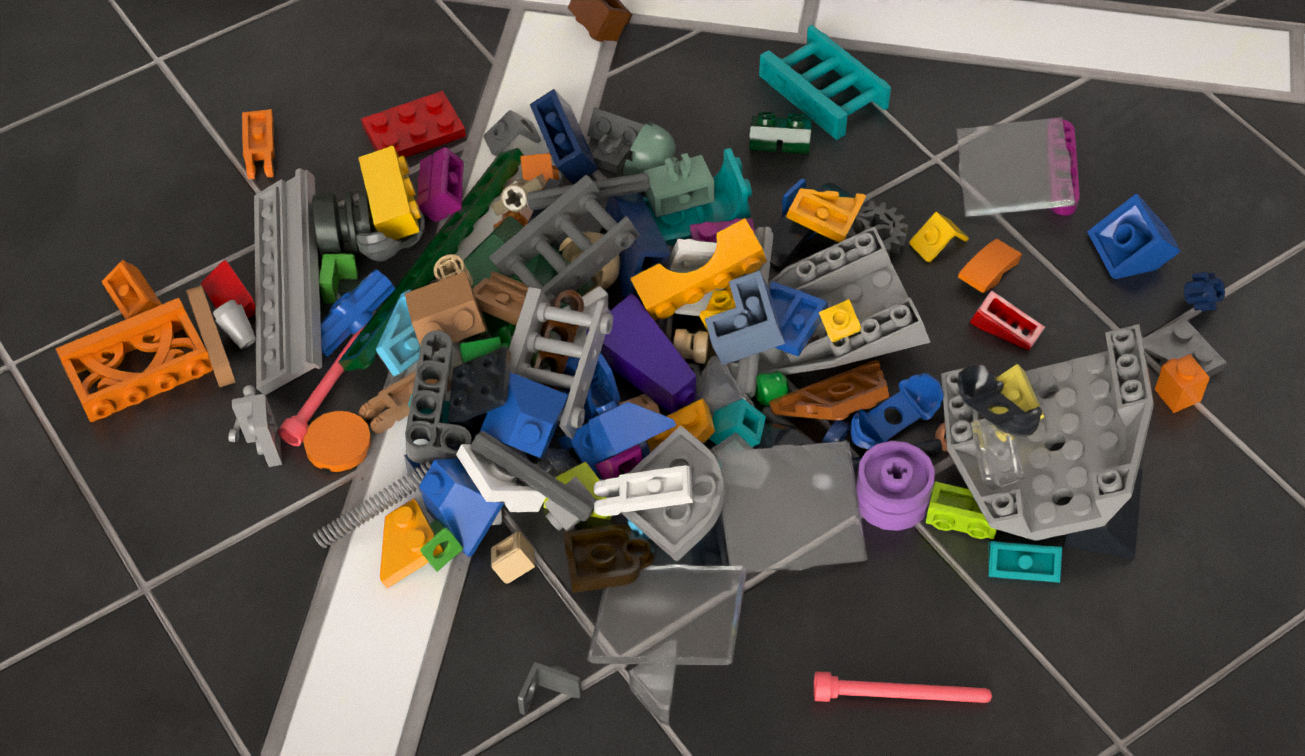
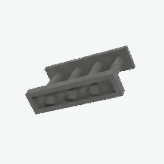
[489,174,640,304]

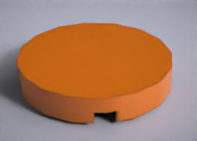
[303,411,372,472]

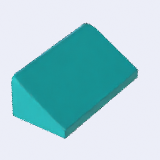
[988,542,1062,582]

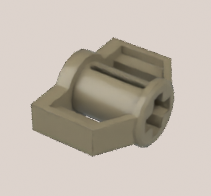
[491,174,547,216]

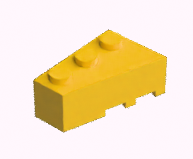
[358,145,421,240]

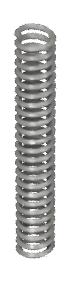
[313,461,431,548]

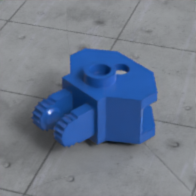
[563,352,620,421]

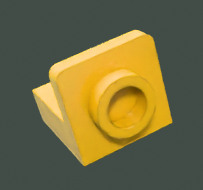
[819,299,861,342]

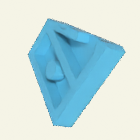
[375,289,421,376]

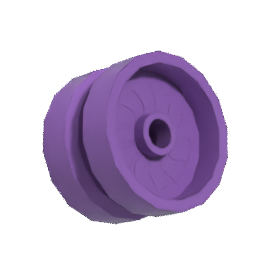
[855,441,935,531]

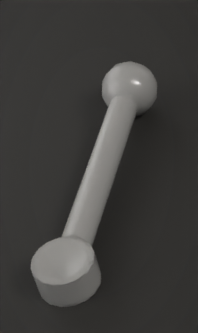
[229,385,256,443]

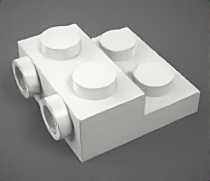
[456,444,546,512]

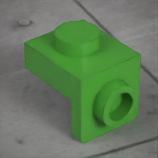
[319,253,358,303]

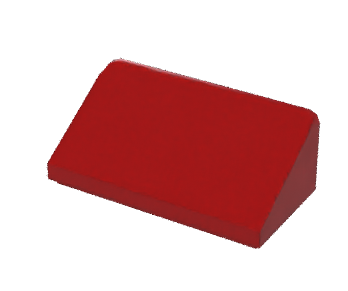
[200,260,256,318]

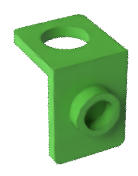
[420,520,463,572]

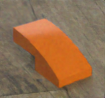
[958,239,1022,293]

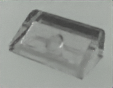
[971,419,1025,490]

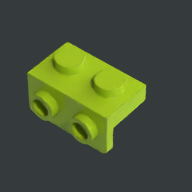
[926,482,997,539]

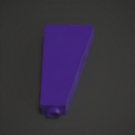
[586,294,696,414]

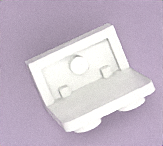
[668,239,730,316]

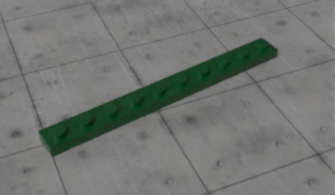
[338,148,524,371]

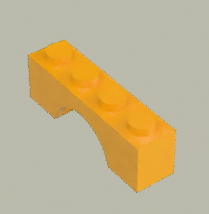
[630,218,767,321]

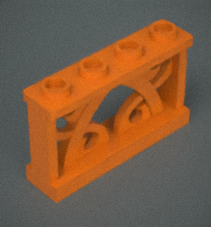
[55,298,213,422]

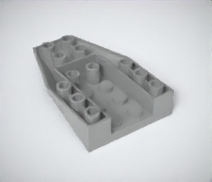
[724,226,930,383]

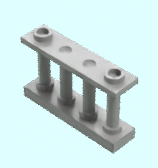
[509,287,613,438]

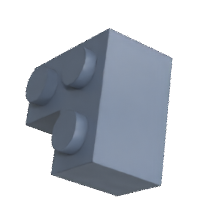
[705,271,785,365]

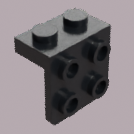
[448,347,511,442]

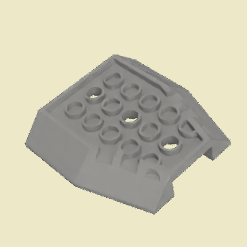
[941,324,1154,541]

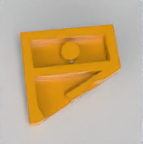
[786,188,866,243]
[380,498,444,588]

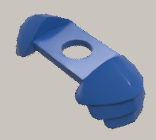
[851,373,944,449]

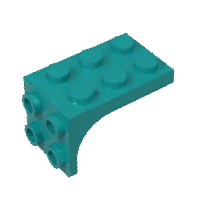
[643,148,752,246]

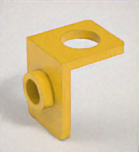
[909,212,969,262]

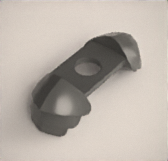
[356,211,425,262]

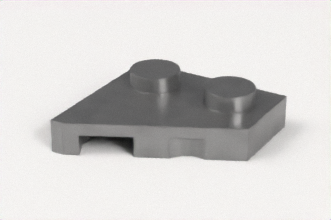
[1142,318,1226,377]

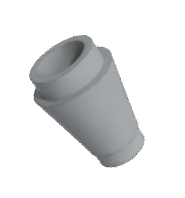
[213,300,256,350]

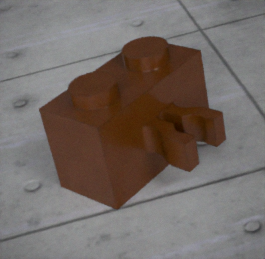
[568,0,632,42]

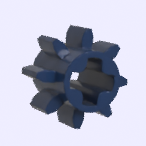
[1184,272,1225,311]

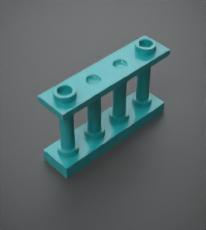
[759,25,891,140]

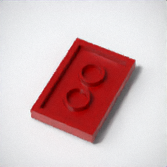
[361,91,466,158]

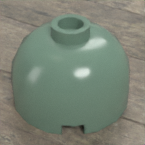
[623,122,679,176]

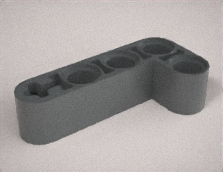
[405,330,471,465]

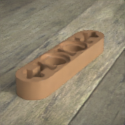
[186,285,235,388]

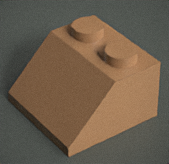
[405,271,488,352]

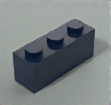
[529,89,598,185]

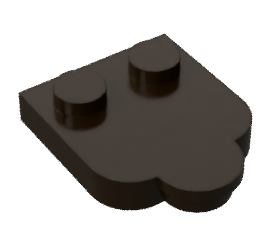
[563,524,655,593]

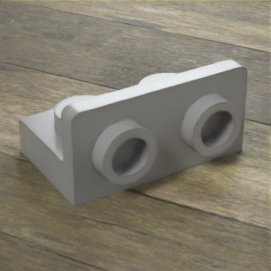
[232,394,282,467]

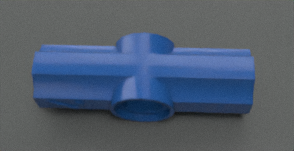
[321,269,395,357]

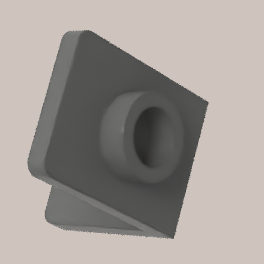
[484,110,541,156]
[518,662,582,715]

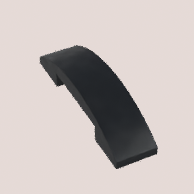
[770,182,855,272]

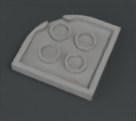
[606,426,725,561]

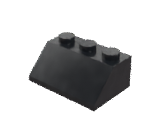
[1064,467,1142,559]

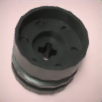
[312,189,378,259]

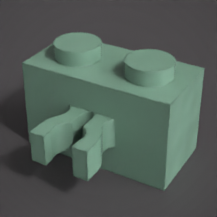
[643,153,714,217]

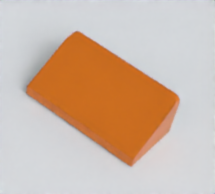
[101,260,162,319]

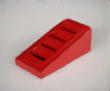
[970,291,1045,351]

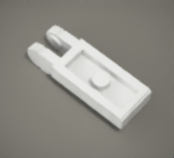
[594,465,693,516]

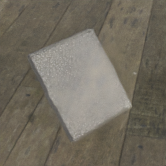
[957,117,1075,217]
[714,441,867,575]
[587,564,747,666]

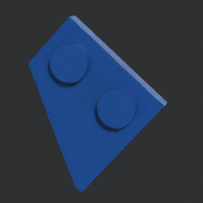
[770,281,828,357]

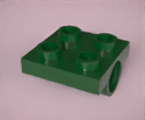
[749,112,811,154]

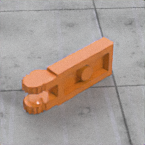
[242,109,275,180]

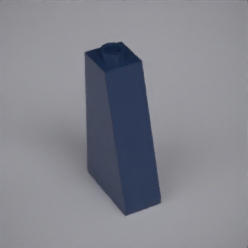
[605,192,671,305]

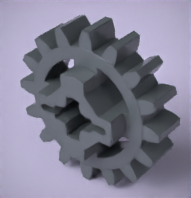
[845,201,908,258]

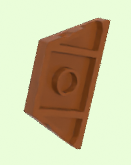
[769,360,889,421]

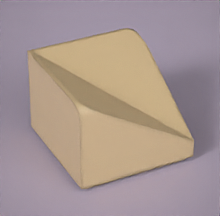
[491,531,535,584]

